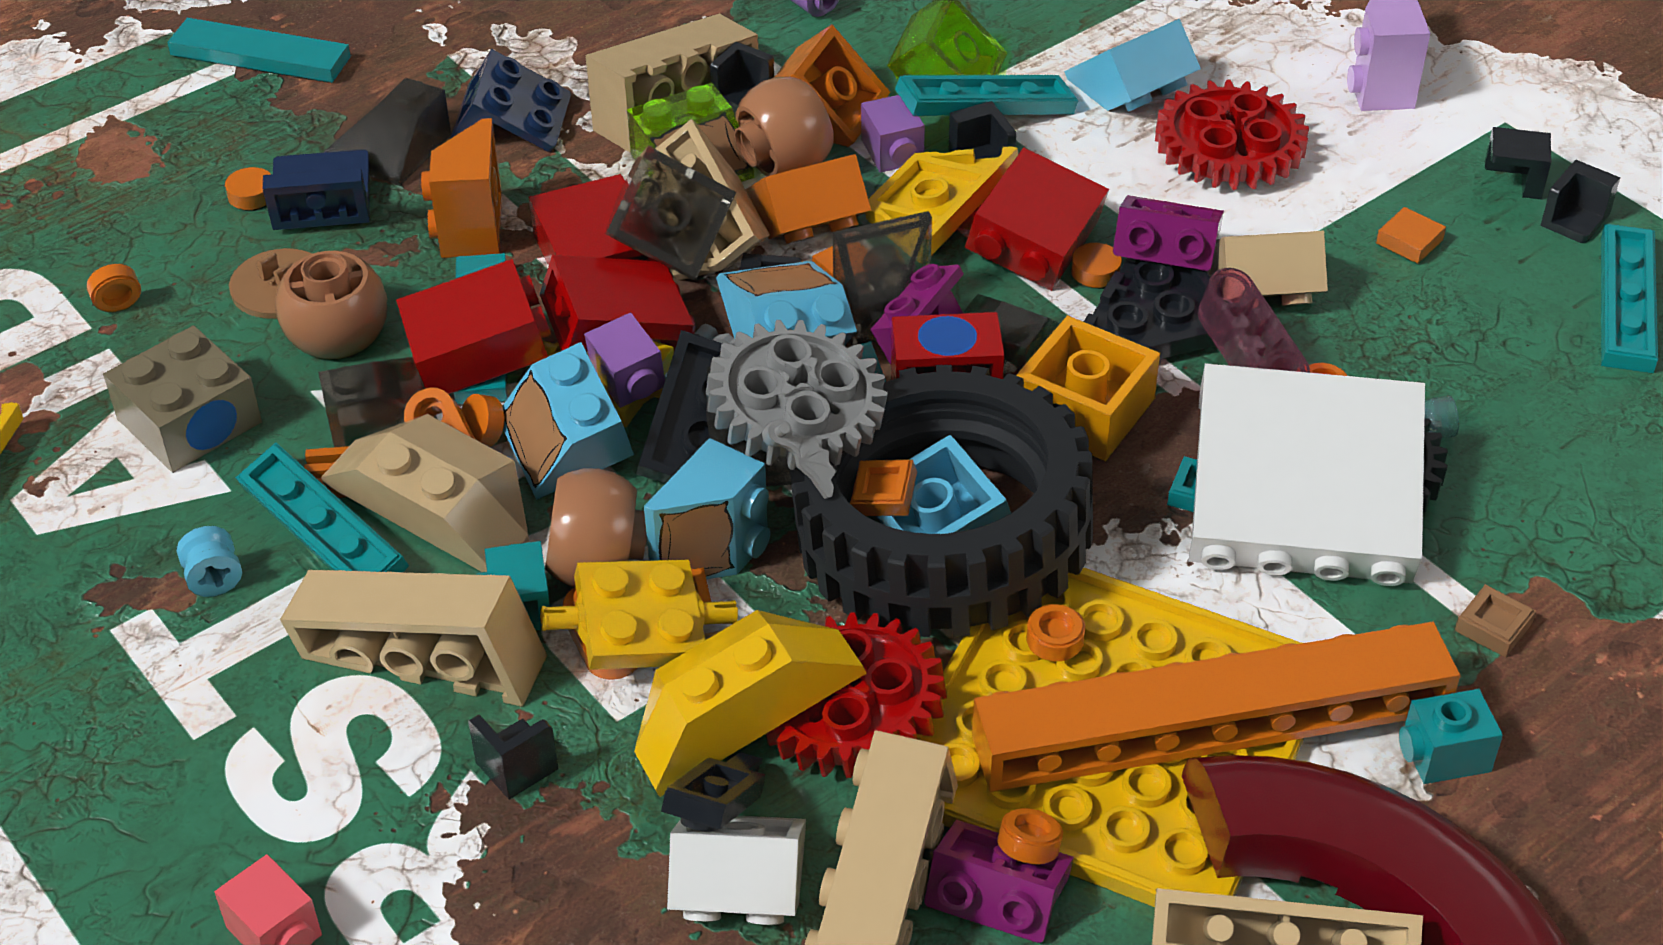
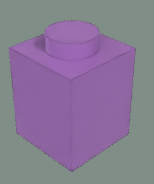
[861,95,925,173]
[584,312,665,408]

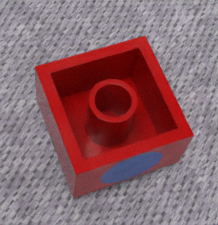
[891,312,1004,380]

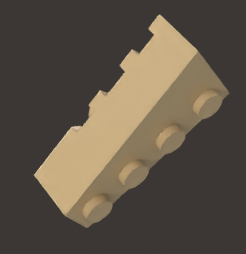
[586,13,758,153]
[280,570,547,707]
[805,730,958,945]

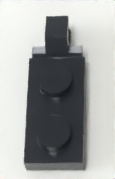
[661,752,765,832]

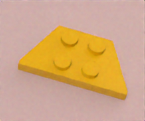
[865,146,1018,264]

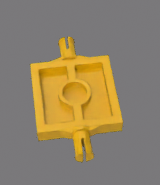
[540,560,738,670]

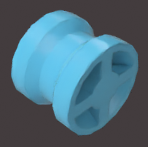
[176,526,242,597]

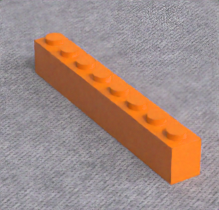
[972,621,1461,792]

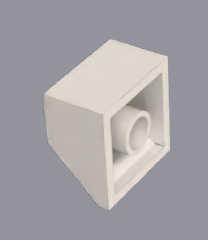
[667,816,806,925]

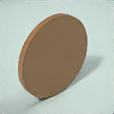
[229,248,312,319]

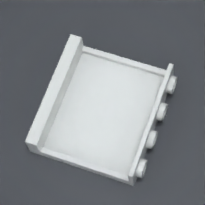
[1188,363,1425,586]

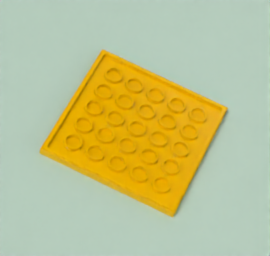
[917,567,1304,907]

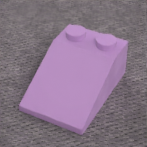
[1347,0,1431,111]

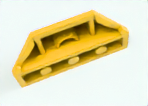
[634,610,866,797]

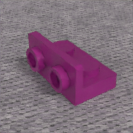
[1113,195,1224,271]
[871,264,964,365]
[924,819,1074,943]

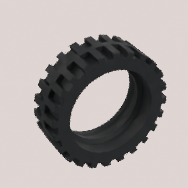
[790,365,1093,637]

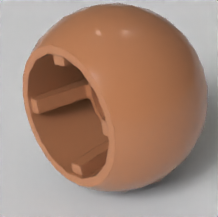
[734,77,834,176]
[275,250,387,360]
[545,468,647,587]

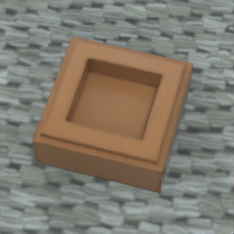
[1455,584,1536,658]

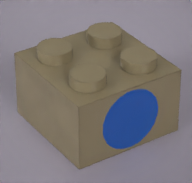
[103,325,262,473]

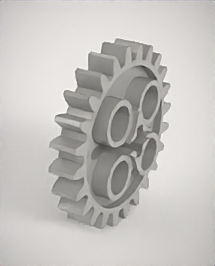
[706,320,887,470]

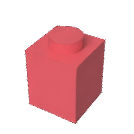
[214,854,322,945]

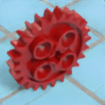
[1155,79,1309,190]
[765,612,947,778]

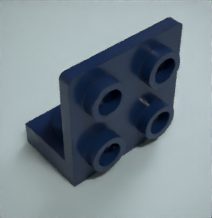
[450,49,571,152]
[262,150,370,230]

